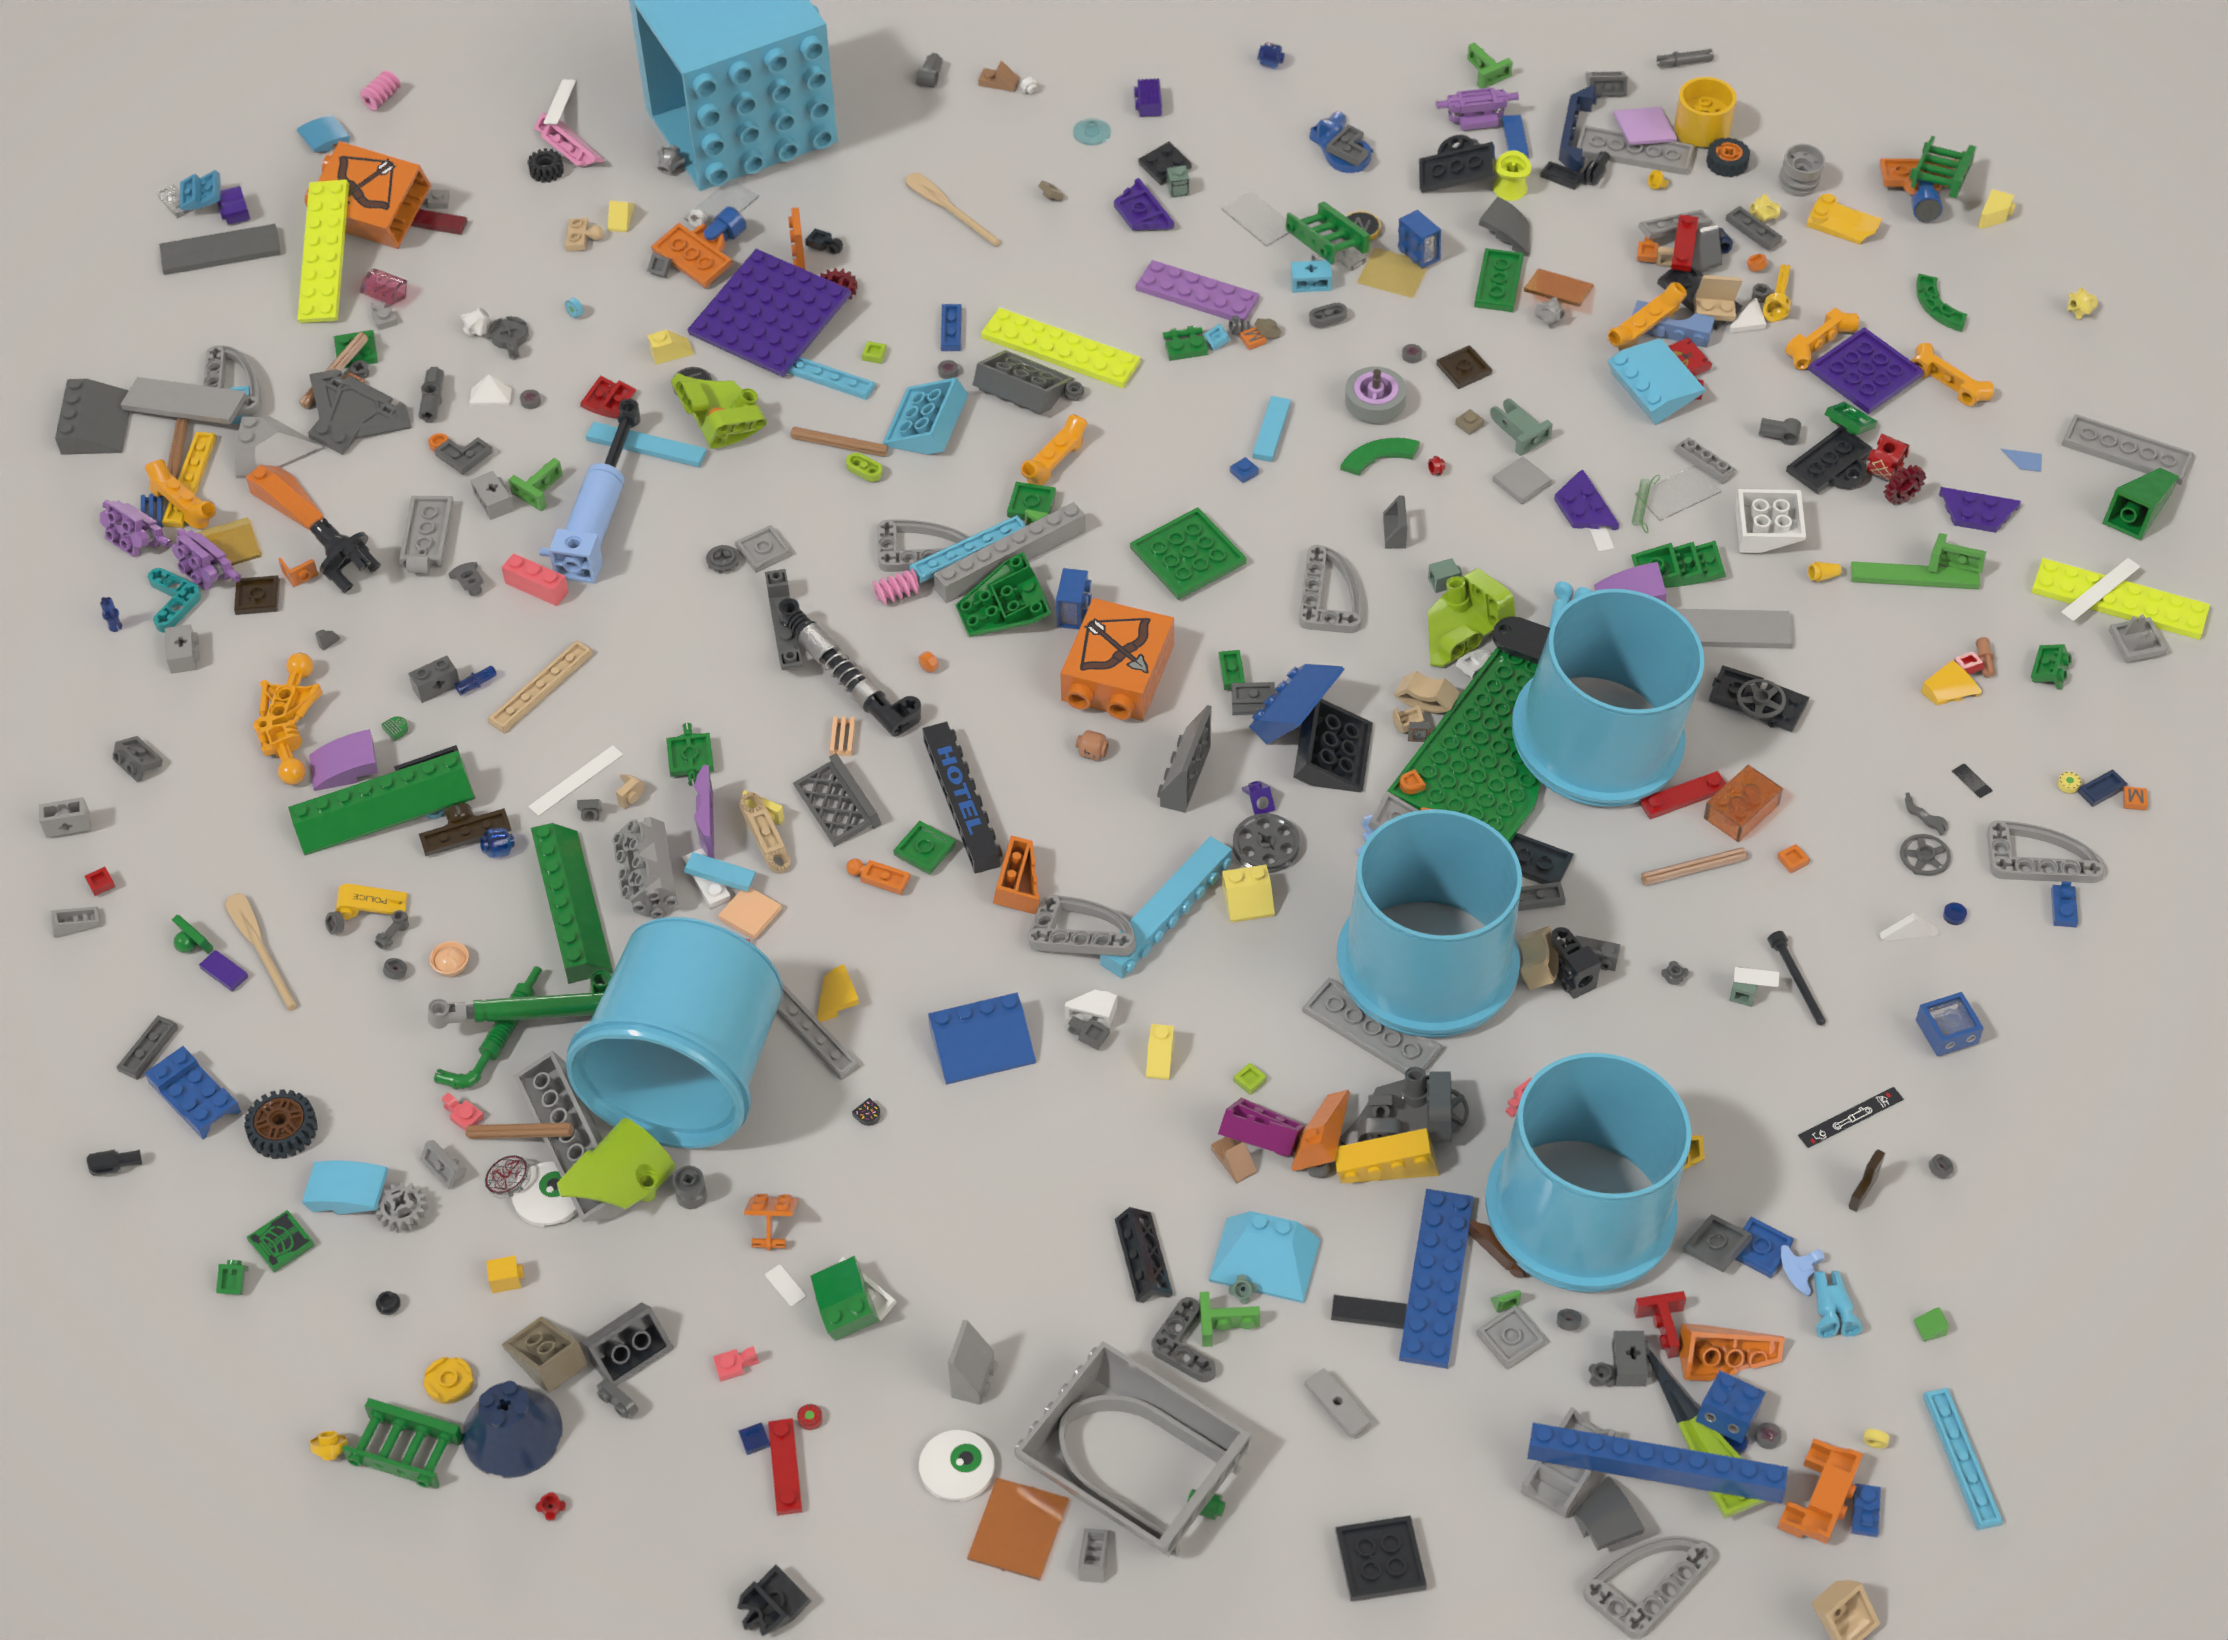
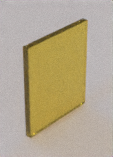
[1358,248,1429,298]
[196,517,262,566]

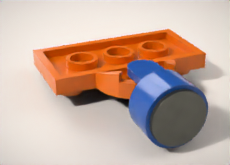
[1879,158,1957,222]
[651,206,747,288]

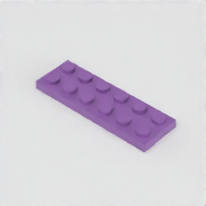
[1136,260,1259,321]

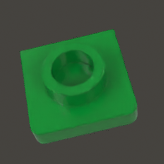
[216,1260,249,1295]

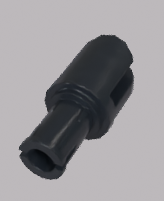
[1580,151,1610,185]
[87,1149,142,1176]

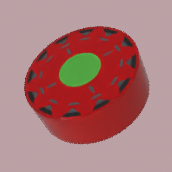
[797,1404,823,1430]

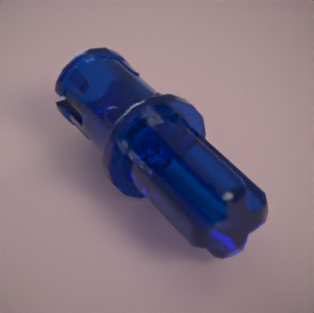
[100,597,122,632]
[454,666,497,696]

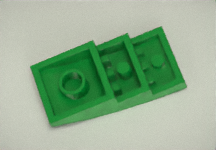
[1631,540,1726,588]

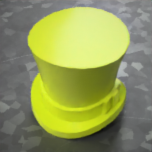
[1493,150,1531,201]

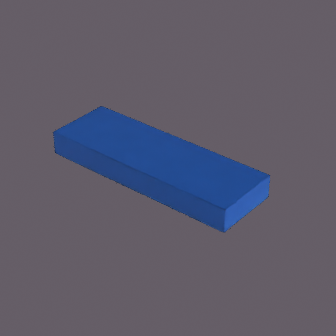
[1502,115,1529,158]
[941,304,962,351]

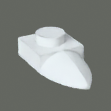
[1455,650,1491,678]

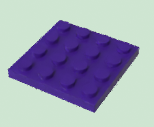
[1809,327,1924,414]

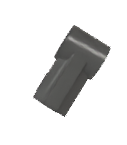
[916,53,943,87]
[1759,418,1801,445]

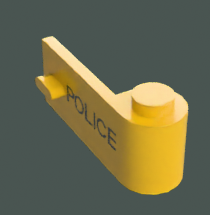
[335,884,407,920]

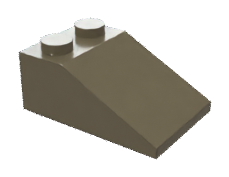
[502,1316,588,1393]

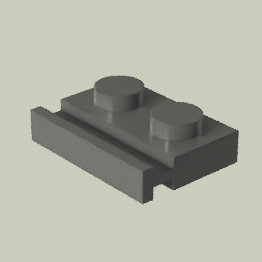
[1231,682,1275,715]

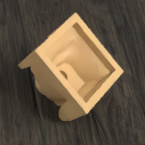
[1811,1580,1880,1640]

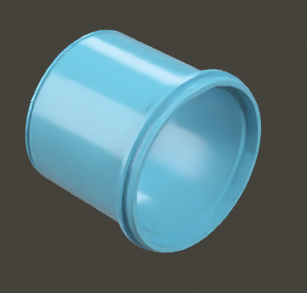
[1512,589,1704,807]
[1337,809,1522,1038]
[566,917,783,1149]
[1485,1053,1691,1292]

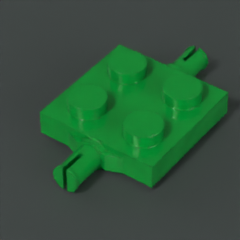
[666,723,714,786]

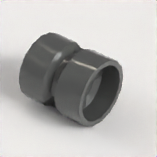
[673,1165,707,1209]

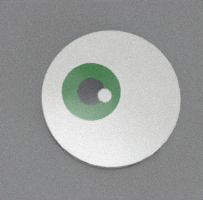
[512,1161,577,1227]
[919,1430,995,1502]

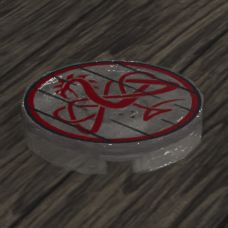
[484,1155,531,1199]

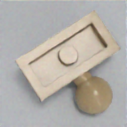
[565,217,604,252]

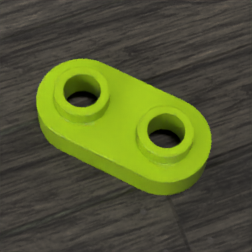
[846,453,883,482]

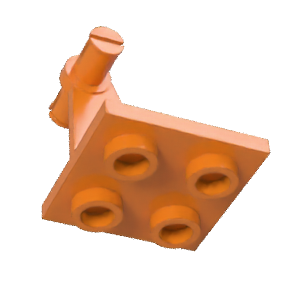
[744,1194,798,1251]

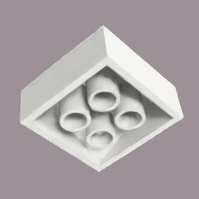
[1735,489,1806,553]

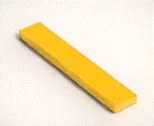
[162,432,217,528]

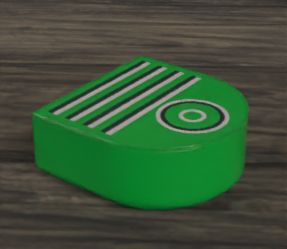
[381,716,408,741]

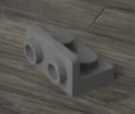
[112,736,163,782]
[1575,935,1621,971]

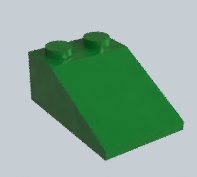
[810,1256,880,1341]

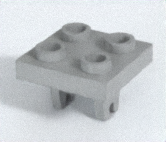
[2109,614,2168,662]

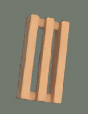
[830,716,855,756]

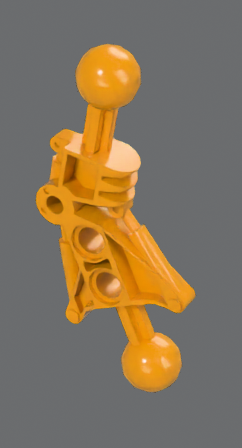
[253,652,323,785]

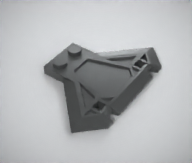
[308,369,411,455]

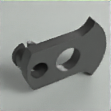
[448,562,484,596]

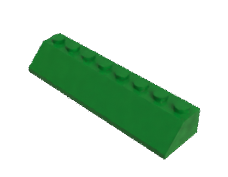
[288,750,475,856]
[531,823,613,984]

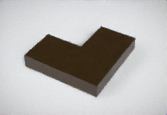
[1849,1149,1885,1212]

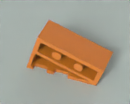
[993,835,1040,915]

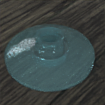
[1073,118,1111,145]

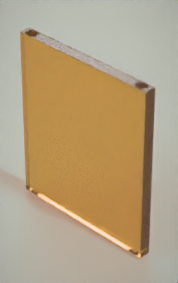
[1524,268,1594,307]

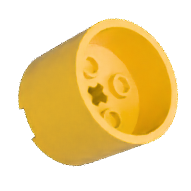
[1674,77,1737,149]

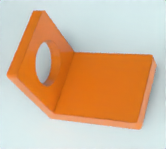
[278,557,318,587]

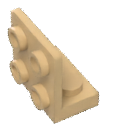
[1694,275,1742,322]

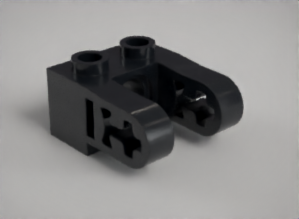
[1550,927,1601,999]

